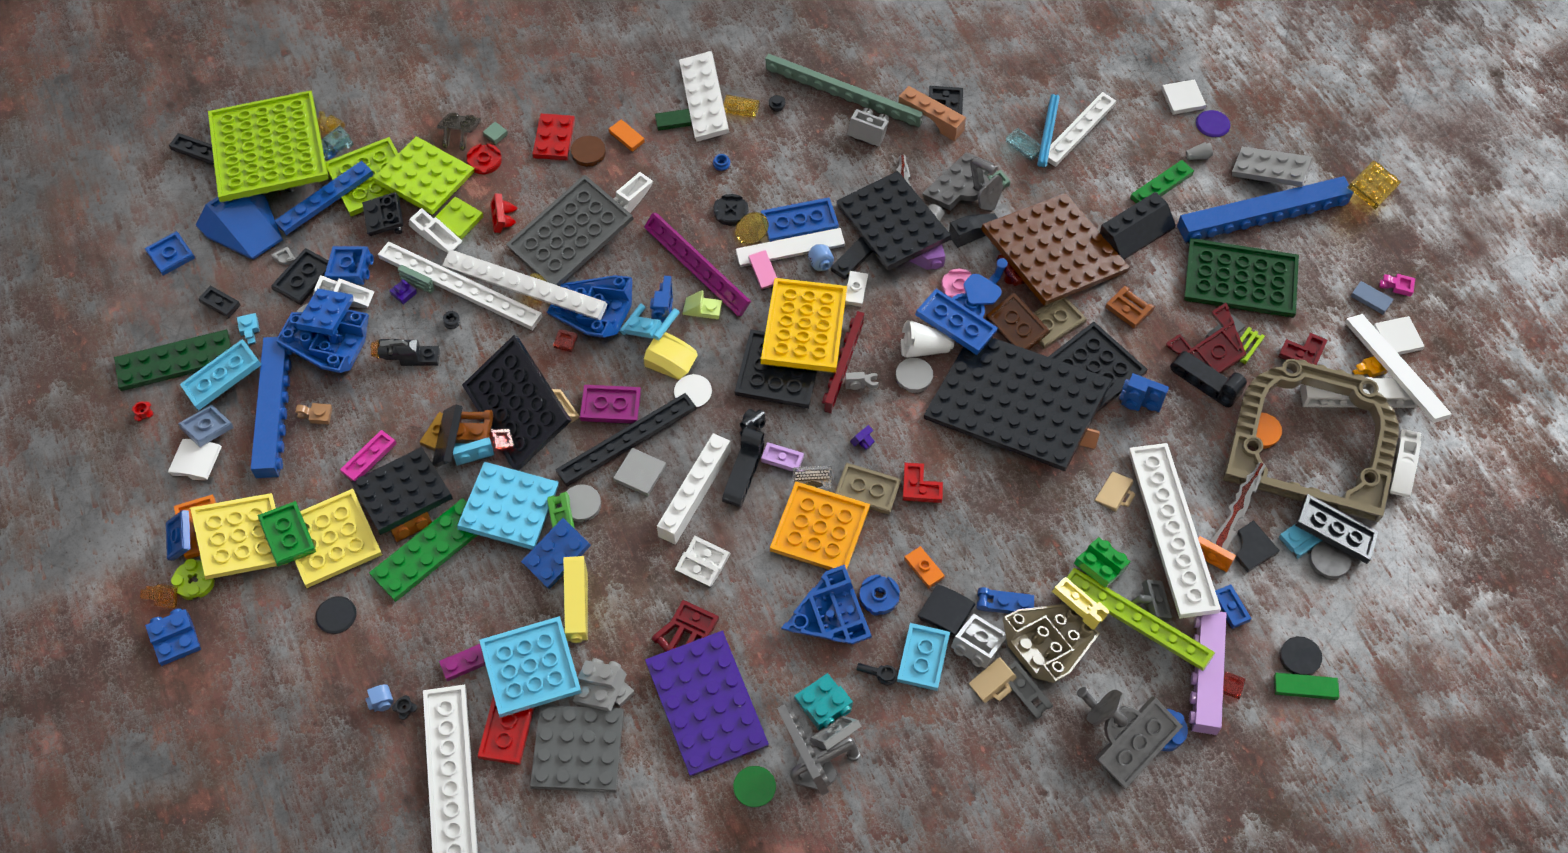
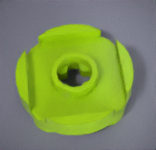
[171,559,215,600]

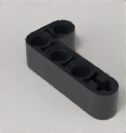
[1170,351,1247,408]
[722,427,765,507]

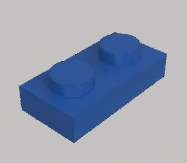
[1215,584,1252,629]

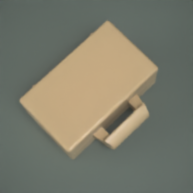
[1095,472,1135,512]
[969,657,1017,703]

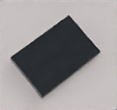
[271,248,329,305]
[432,404,463,467]

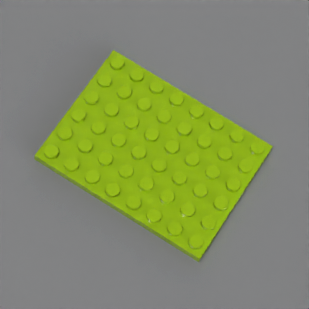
[208,90,329,202]

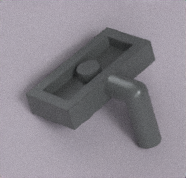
[1131,580,1172,621]

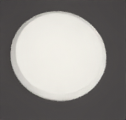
[674,374,712,407]

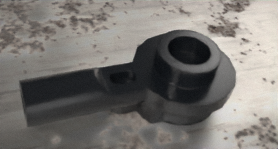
[857,663,898,686]

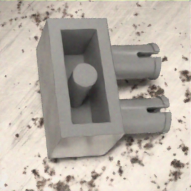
[847,108,889,146]

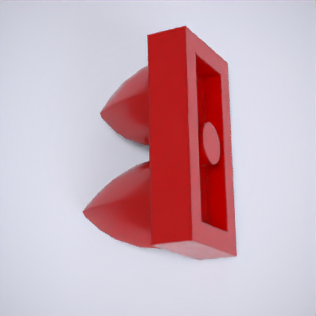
[490,193,518,233]

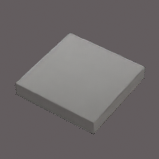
[613,448,666,496]
[810,716,861,750]

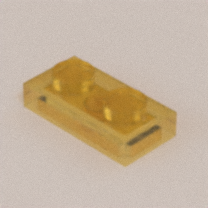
[723,94,760,118]

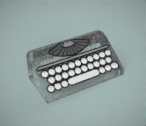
[792,465,832,488]

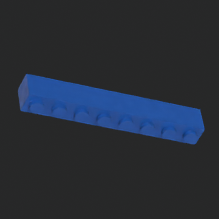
[251,337,293,478]

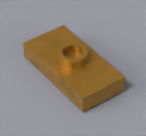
[420,412,443,451]

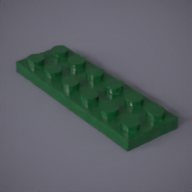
[114,329,231,391]

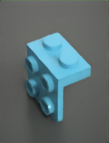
[453,422,494,466]

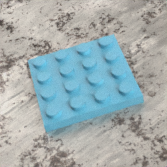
[457,462,559,549]
[479,616,582,717]

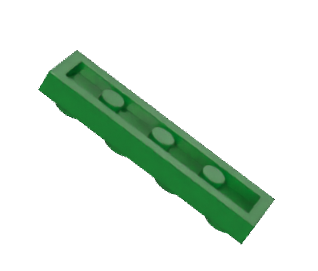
[1130,160,1194,203]

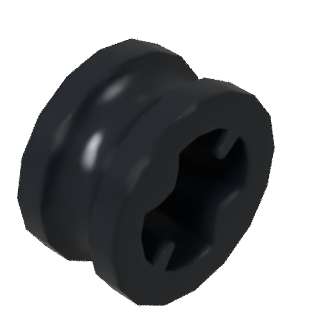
[443,311,460,329]

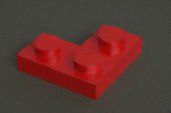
[903,462,943,503]

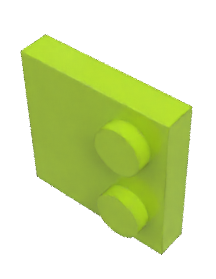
[434,197,484,240]

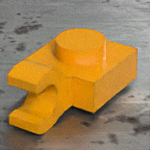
[1352,356,1388,378]

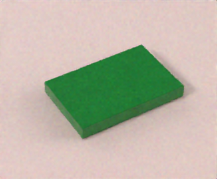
[257,501,316,567]

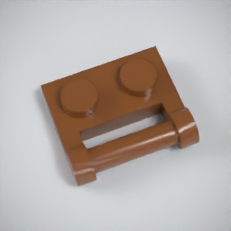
[1105,286,1155,329]
[455,410,493,443]

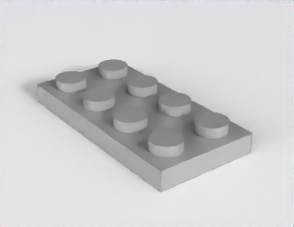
[1232,146,1312,187]

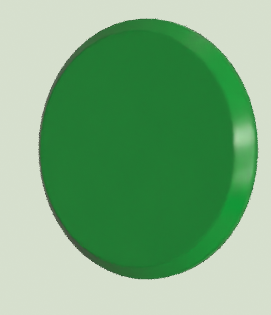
[733,766,776,807]

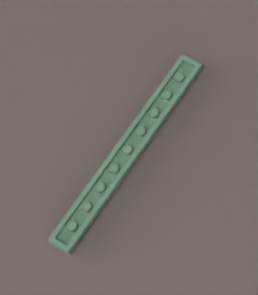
[765,53,923,127]

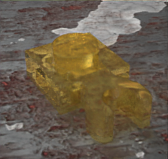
[317,111,345,137]

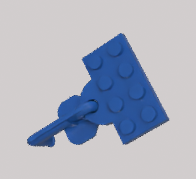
[915,258,1008,355]

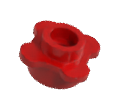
[132,401,154,421]

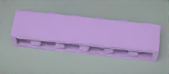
[1189,612,1226,735]

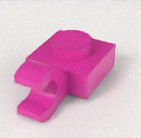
[1379,274,1415,297]

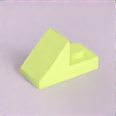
[683,290,722,319]

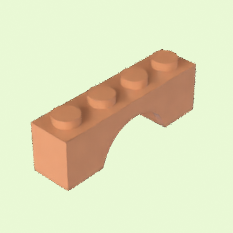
[898,86,966,141]

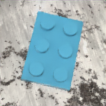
[897,623,950,691]

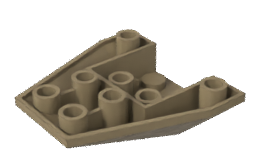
[1003,604,1100,683]

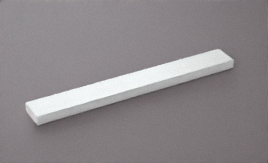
[1345,314,1451,423]

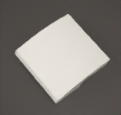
[168,439,222,480]
[675,535,731,587]

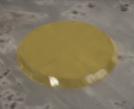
[735,212,769,244]

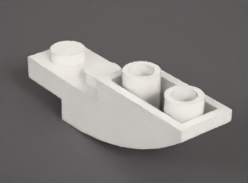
[1390,429,1421,498]

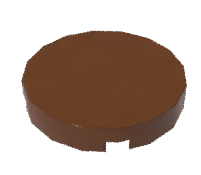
[571,136,606,167]

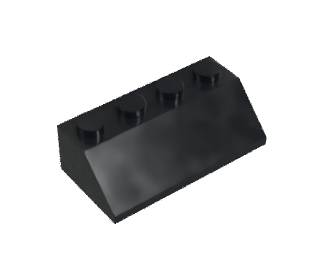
[1099,192,1176,260]

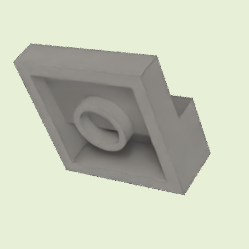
[951,614,1007,669]
[573,658,627,711]

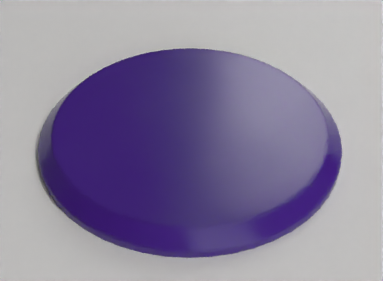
[1196,110,1230,137]

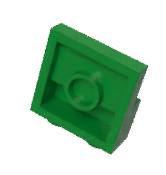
[1074,537,1131,588]

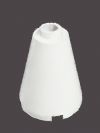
[901,321,954,358]

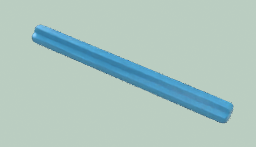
[1037,94,1060,168]

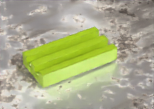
[1240,327,1265,365]

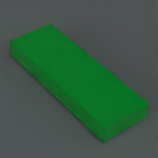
[1274,673,1339,700]

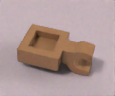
[295,403,332,425]

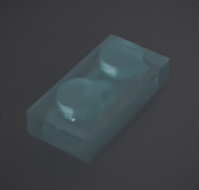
[1006,128,1041,161]

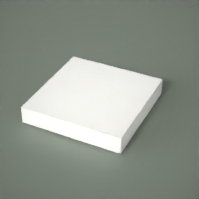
[1162,80,1206,115]
[1374,316,1424,355]

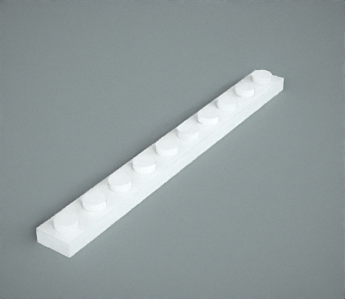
[378,241,542,331]
[443,249,608,320]

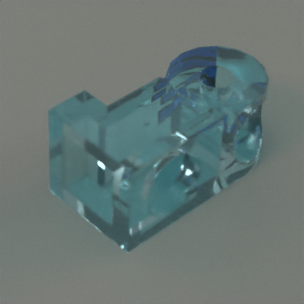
[321,125,354,159]

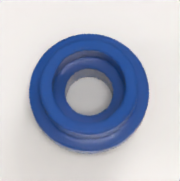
[713,154,730,171]

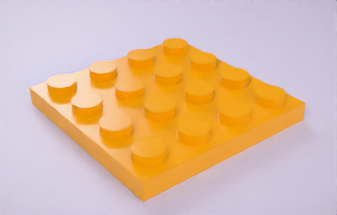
[770,482,870,570]

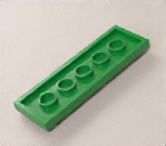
[369,498,478,602]

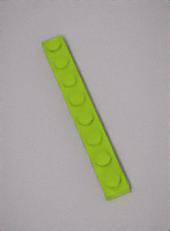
[1067,568,1215,671]

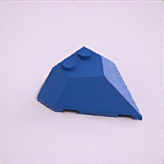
[781,564,872,645]

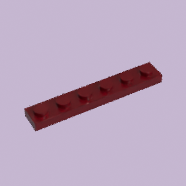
[822,311,864,414]

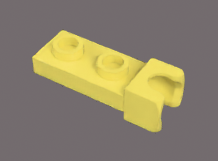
[1052,577,1109,630]

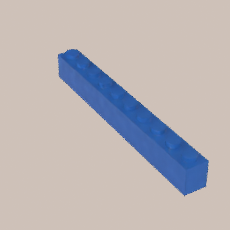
[1177,176,1354,243]

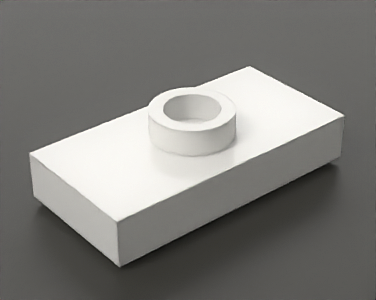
[845,271,868,307]

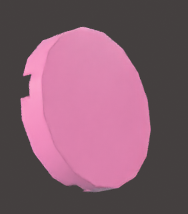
[941,269,971,298]

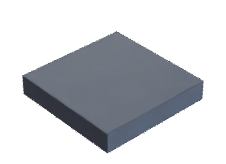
[178,405,233,447]

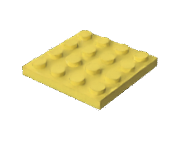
[295,489,382,588]
[190,493,288,580]

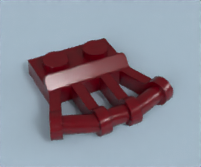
[651,600,719,652]

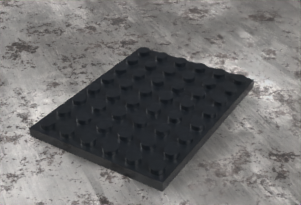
[924,337,1112,471]

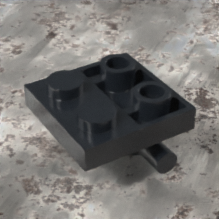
[362,192,404,236]

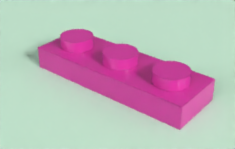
[340,430,397,482]

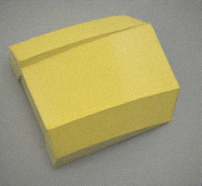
[644,332,698,380]

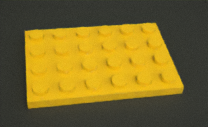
[761,278,847,373]

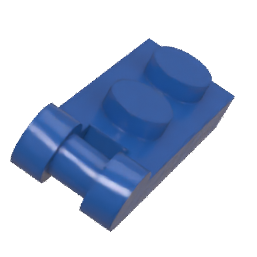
[976,587,1035,614]

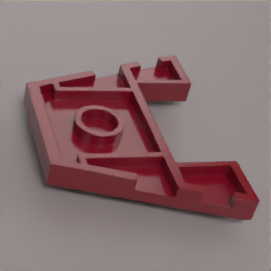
[1166,303,1246,373]

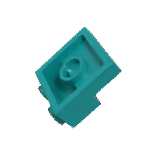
[794,673,853,730]

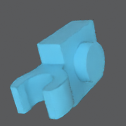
[237,313,260,345]

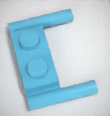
[619,304,680,340]

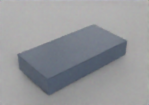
[1351,281,1394,315]

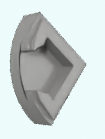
[271,247,295,265]

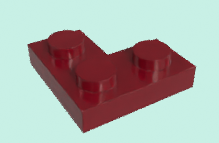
[1278,333,1328,365]

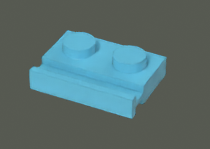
[1279,524,1323,559]

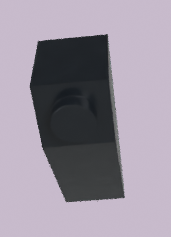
[949,213,998,248]

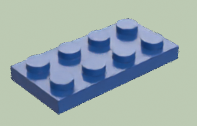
[761,197,839,242]

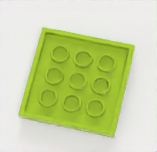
[373,136,474,215]
[326,137,398,216]

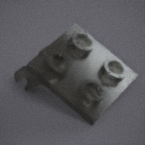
[437,113,481,151]

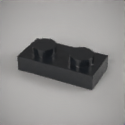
[198,285,241,318]

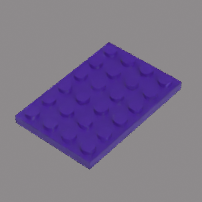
[645,630,769,777]

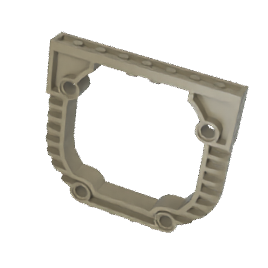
[1223,359,1399,522]

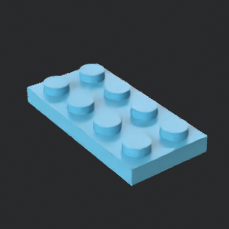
[180,339,262,410]

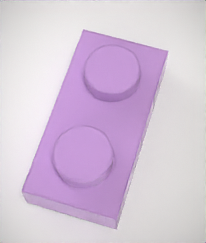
[761,442,804,472]

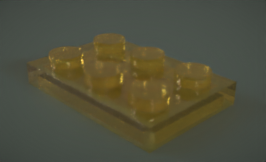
[1348,160,1401,210]

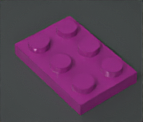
[580,385,641,424]

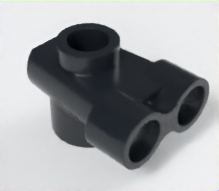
[739,409,766,436]

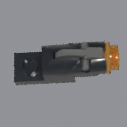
[371,338,440,366]

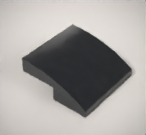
[918,584,975,636]

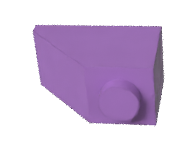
[910,245,945,270]

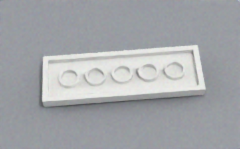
[679,51,730,142]

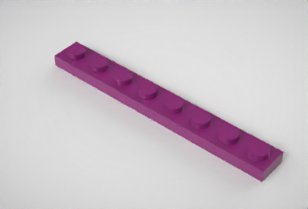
[644,213,751,316]

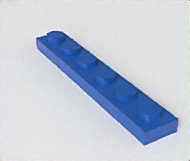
[274,161,374,235]

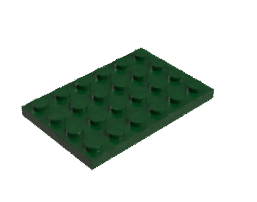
[1184,238,1299,318]

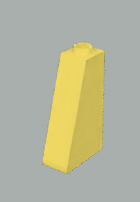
[564,556,588,643]

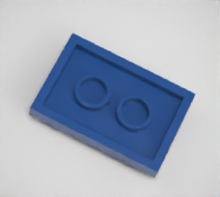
[296,288,354,335]
[521,518,591,589]

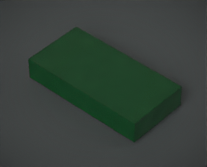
[655,109,692,131]

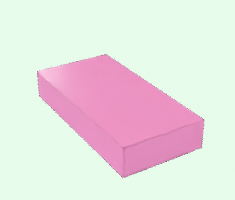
[748,250,777,290]

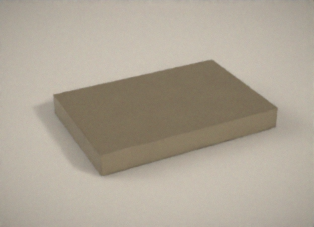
[1034,297,1087,349]
[835,463,902,515]

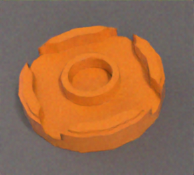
[1256,413,1282,449]

